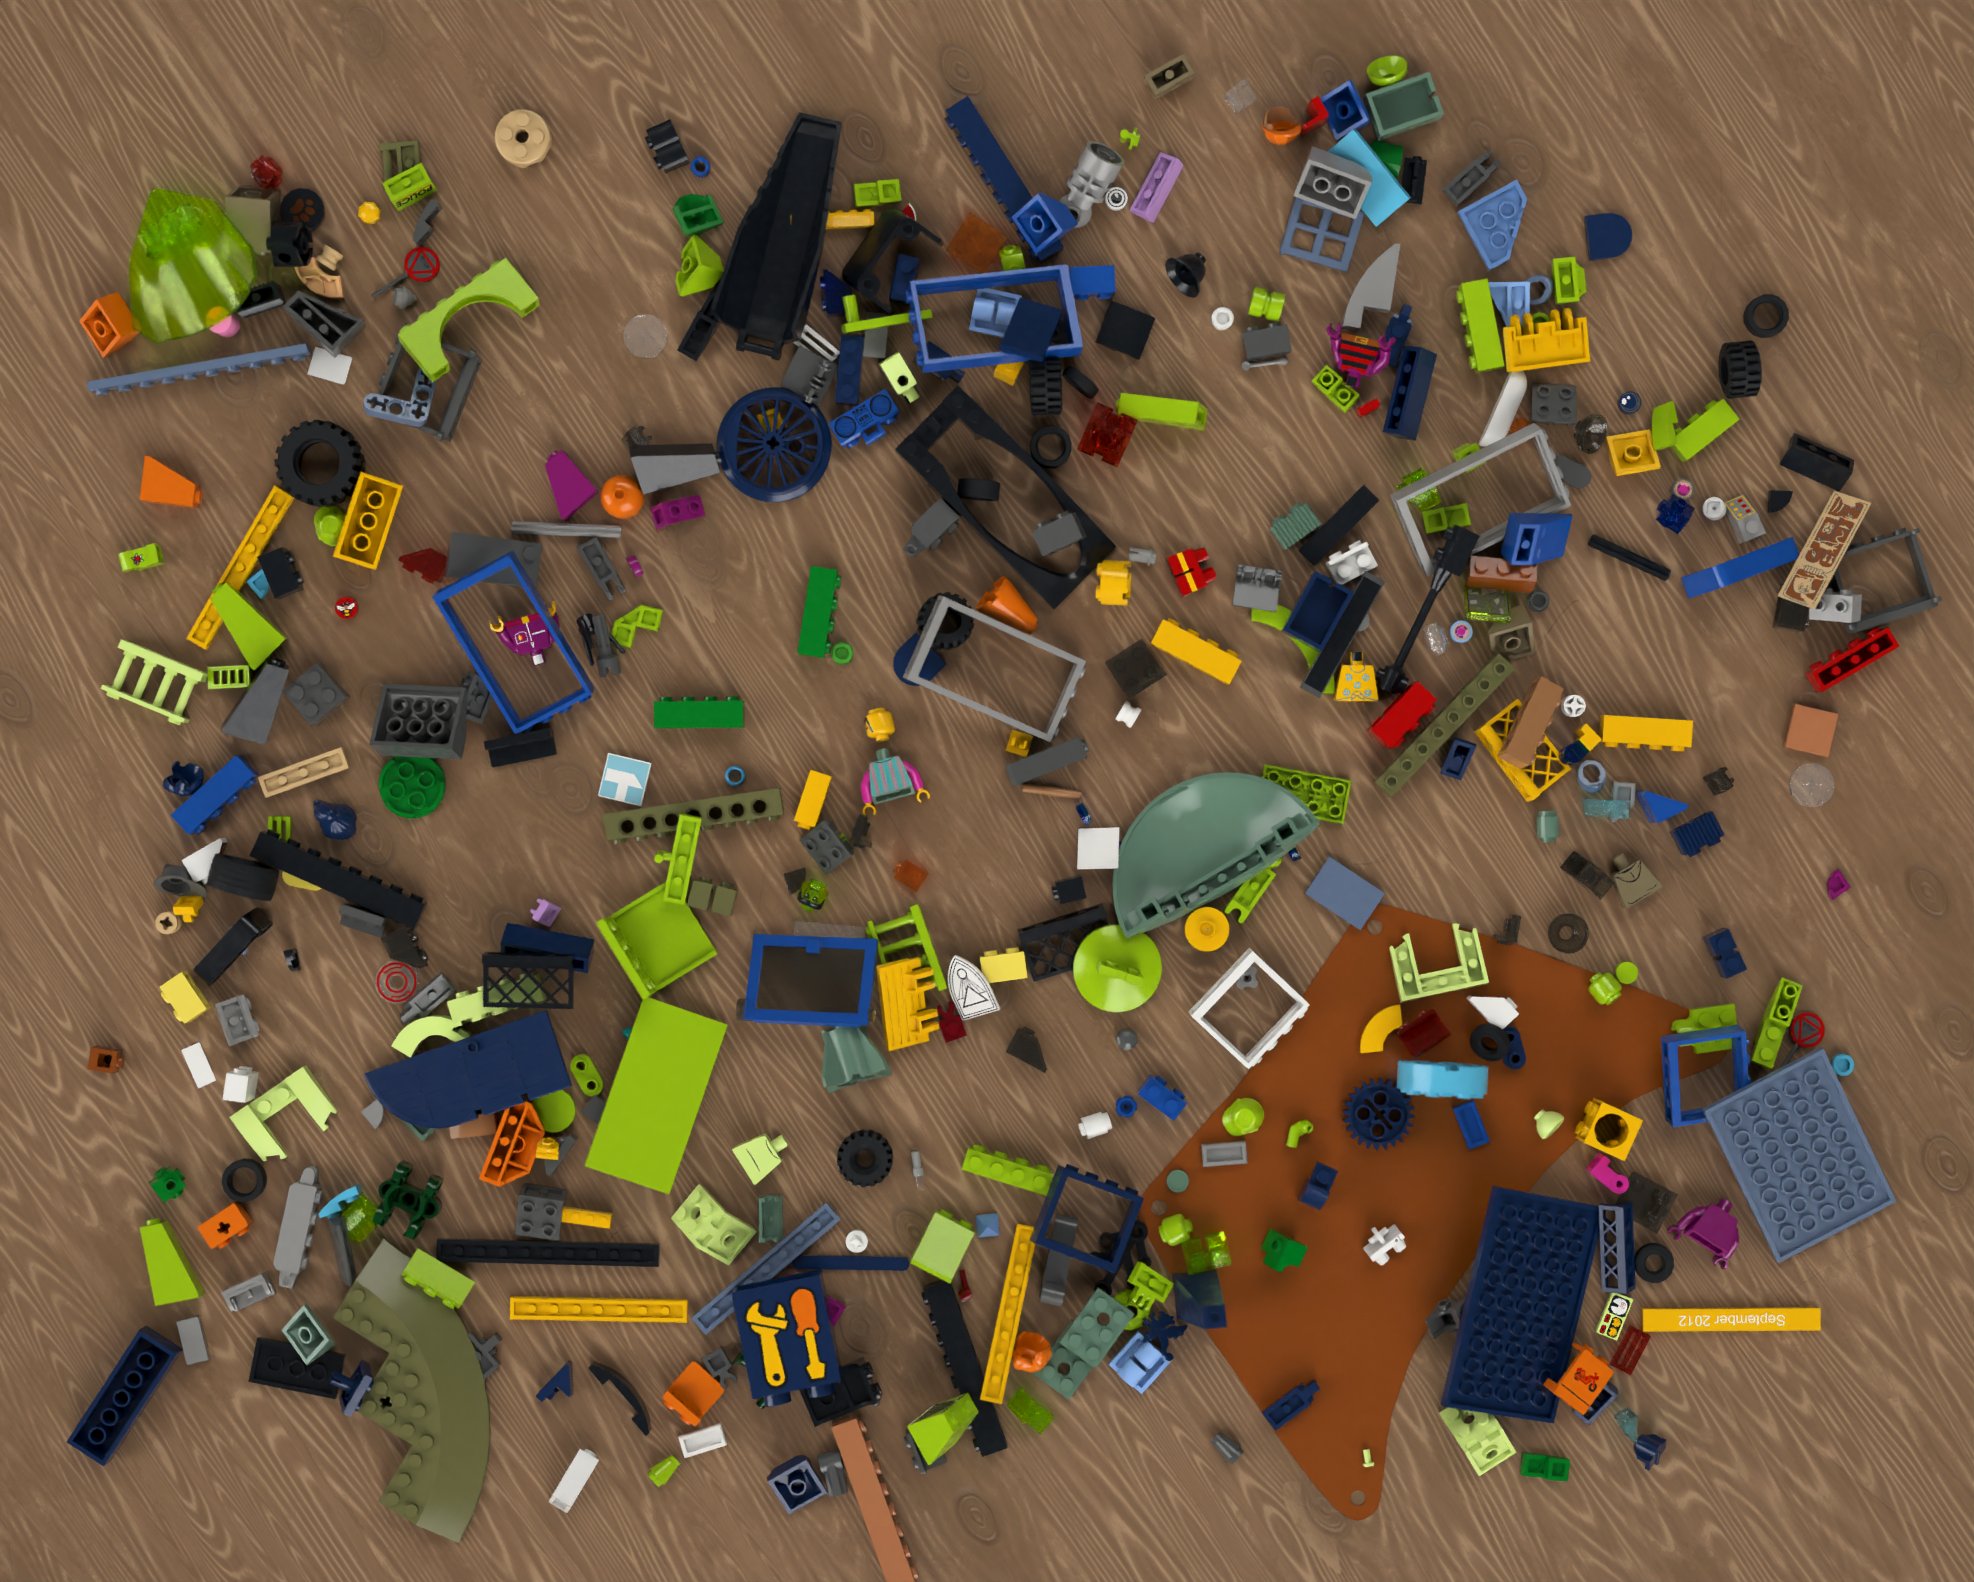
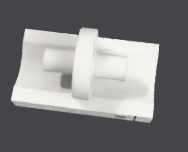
[1363,1224,1406,1265]

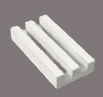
[793,324,840,363]

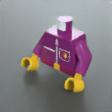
[489,601,560,666]

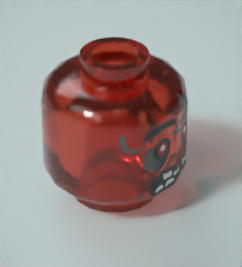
[250,155,284,189]

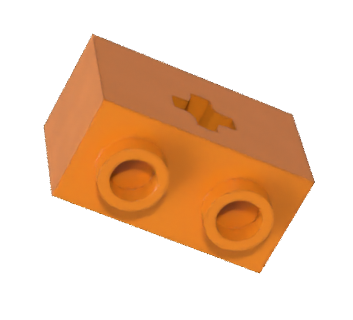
[197,1202,253,1250]

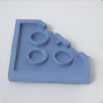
[1457,180,1527,271]

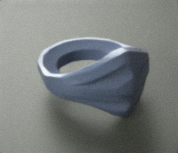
[1525,274,1553,305]
[1577,760,1606,793]

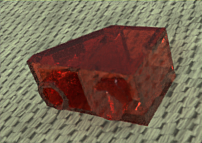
[398,548,447,584]

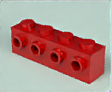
[1805,626,1899,693]

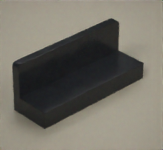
[1780,433,1855,491]
[484,728,557,767]

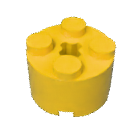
[1096,560,1131,606]

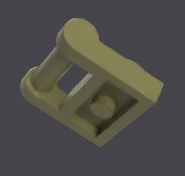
[379,140,421,190]

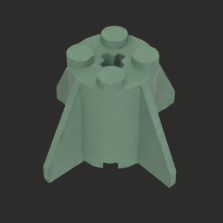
[821,1025,892,1093]

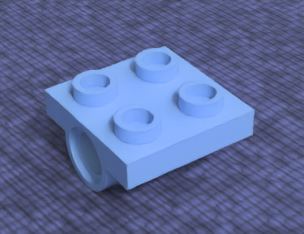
[969,288,1022,338]
[1108,1330,1171,1394]

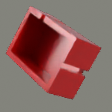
[1366,681,1437,749]

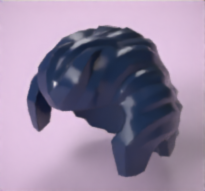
[163,761,204,796]

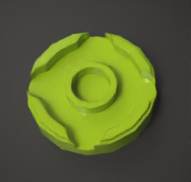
[533,1090,577,1133]

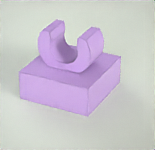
[531,899,562,927]

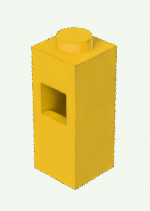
[794,770,832,830]

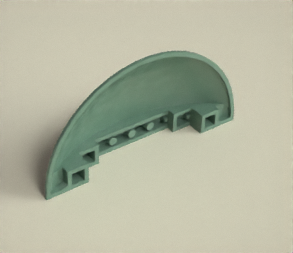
[1113,772,1320,938]

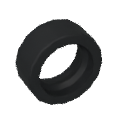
[1743,294,1789,338]
[1030,425,1072,469]
[957,478,1000,501]
[222,1158,267,1202]

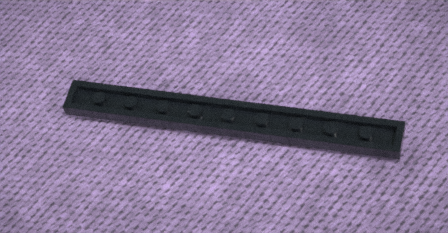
[436,1238,660,1267]

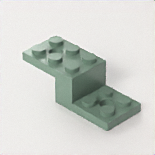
[1033,1287,1135,1399]

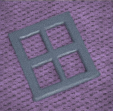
[1279,197,1364,272]

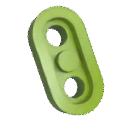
[570,1054,604,1096]

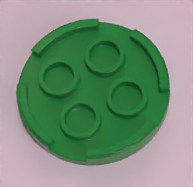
[378,756,446,818]

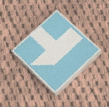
[598,753,652,806]

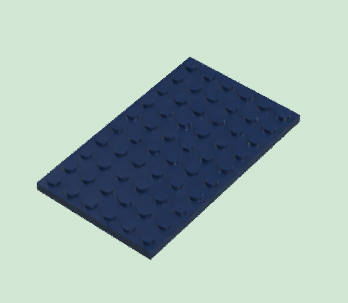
[1440,1186,1600,1424]

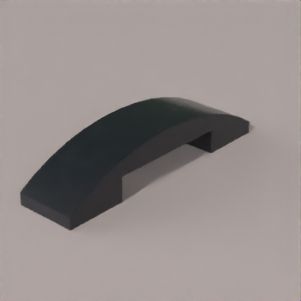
[589,1361,651,1436]

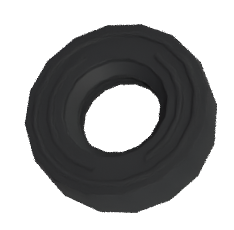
[1062,366,1099,399]
[1469,1023,1510,1062]
[1635,1243,1674,1283]

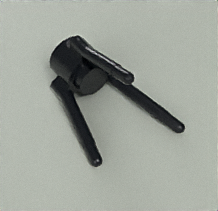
[576,613,625,666]

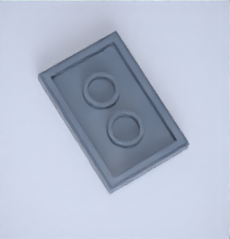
[1305,856,1385,930]

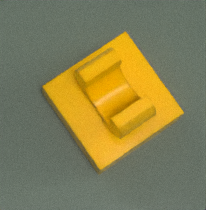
[1005,730,1033,757]
[173,896,204,922]

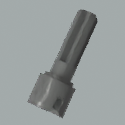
[592,614,621,677]

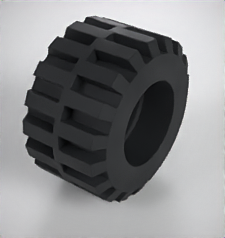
[1718,340,1762,399]
[1029,358,1062,416]
[916,592,975,651]

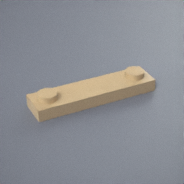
[258,747,350,798]

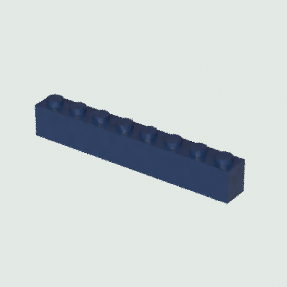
[944,96,1064,264]

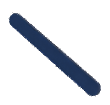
[792,1255,910,1271]

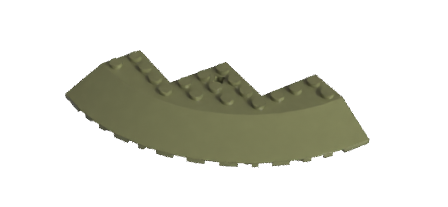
[333,1238,491,1543]

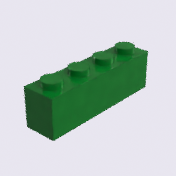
[797,566,842,659]
[654,696,745,729]

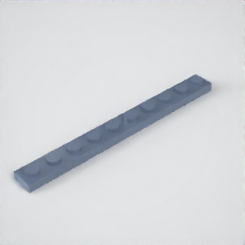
[87,343,312,396]

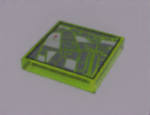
[1463,584,1511,623]

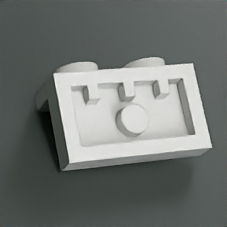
[1326,540,1378,585]

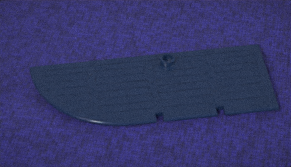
[364,1010,572,1128]

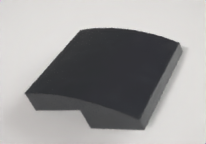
[1095,301,1155,360]

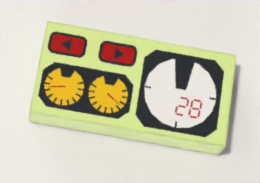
[1595,1292,1633,1341]

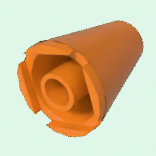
[976,576,1038,635]

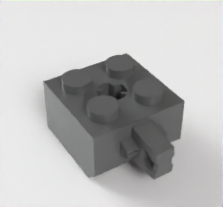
[903,498,959,559]

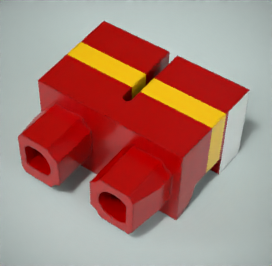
[1166,547,1217,597]

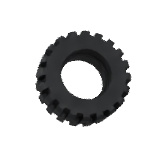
[275,420,365,507]

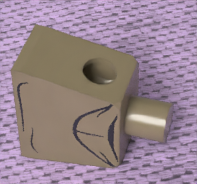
[1610,852,1663,909]

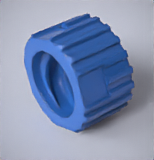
[690,156,711,178]

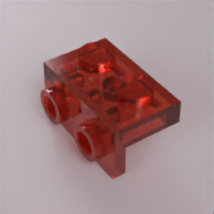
[1397,1008,1451,1059]

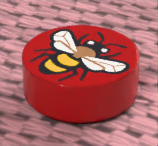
[335,597,359,619]

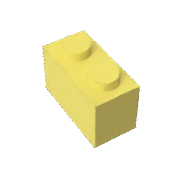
[980,947,1027,983]
[160,971,212,1024]

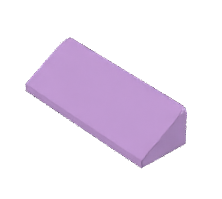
[1129,152,1183,223]

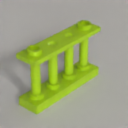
[865,904,948,991]

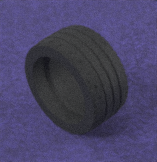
[207,853,279,901]

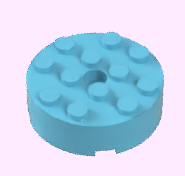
[1397,1060,1489,1099]

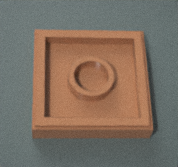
[1784,704,1839,757]

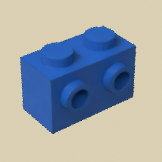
[1137,1074,1187,1121]

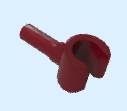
[958,1269,972,1302]

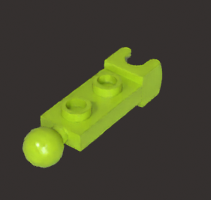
[1223,857,1282,924]

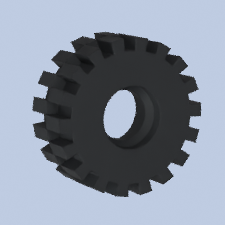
[837,1130,893,1188]

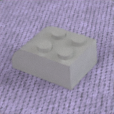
[1293,146,1372,219]

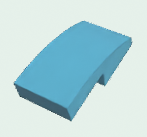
[319,1183,363,1219]

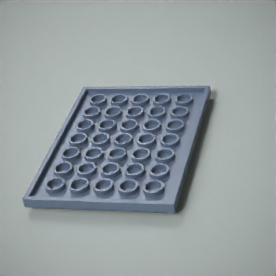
[1702,1047,1896,1263]

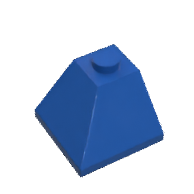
[1011,192,1078,254]

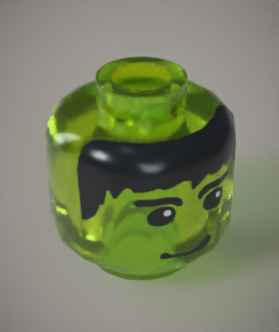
[797,878,829,913]

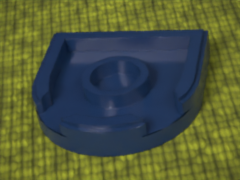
[1584,213,1632,261]
[893,633,947,686]

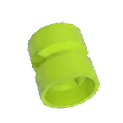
[1248,286,1286,322]

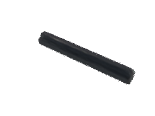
[1588,535,1671,581]

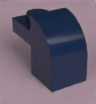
[1297,1161,1338,1210]

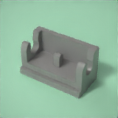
[221,1271,277,1312]

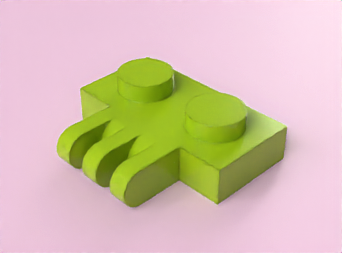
[1127,1261,1174,1311]

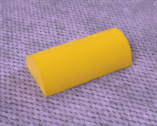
[333,471,403,570]

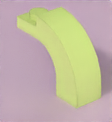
[392,1015,472,1057]

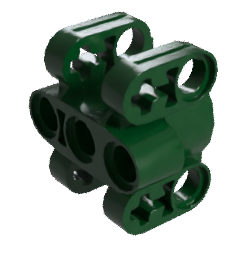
[372,1160,444,1240]

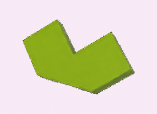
[610,605,664,648]

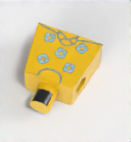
[1333,652,1378,702]

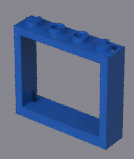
[1661,1025,1751,1127]

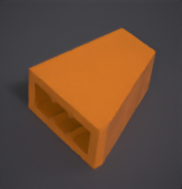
[139,456,203,508]

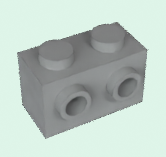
[1809,588,1862,623]

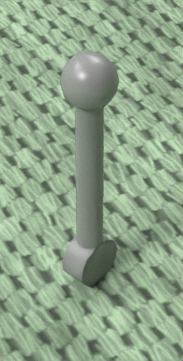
[1241,357,1288,371]

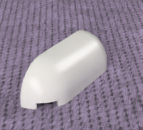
[1478,371,1527,447]

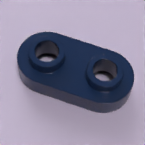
[1502,1025,1526,1070]

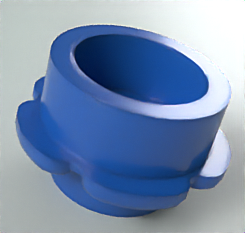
[1115,1095,1137,1117]

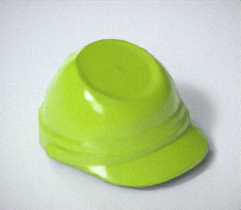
[314,505,346,546]
[1222,1098,1264,1136]

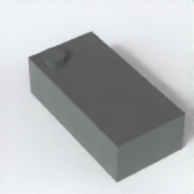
[445,532,542,588]

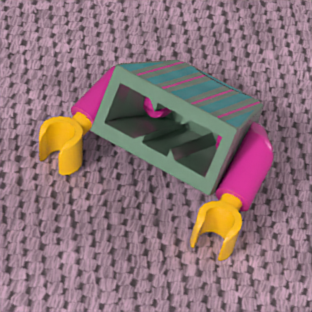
[860,748,930,816]

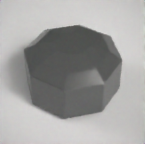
[1116,1028,1138,1050]

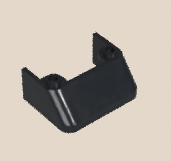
[842,208,944,316]

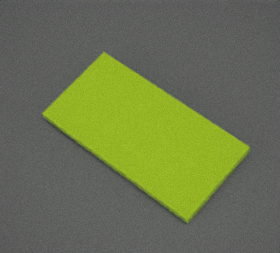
[584,997,728,1194]

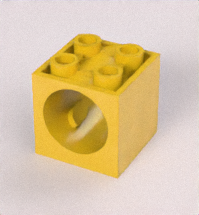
[1575,1098,1643,1161]

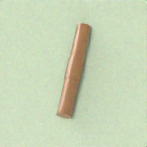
[1023,783,1081,799]

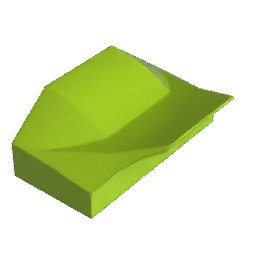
[1551,257,1586,304]

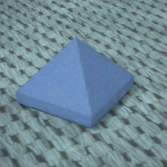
[975,1213,1000,1238]

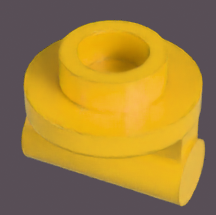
[536,1138,559,1160]

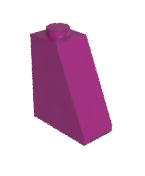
[545,450,599,521]

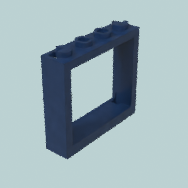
[1030,1164,1144,1273]

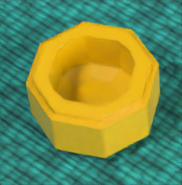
[358,202,381,224]

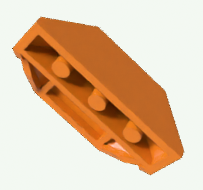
[479,1101,546,1187]

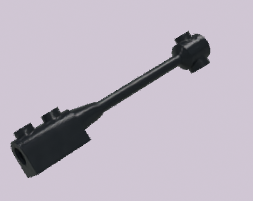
[1375,524,1480,695]

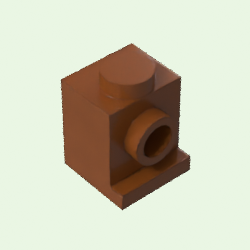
[87,1046,125,1074]

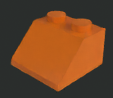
[79,292,142,358]

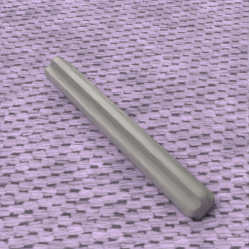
[511,521,622,538]

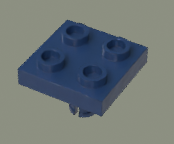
[329,1360,374,1417]

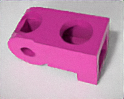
[1585,1152,1629,1194]

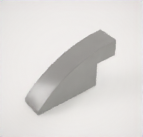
[1341,243,1400,331]

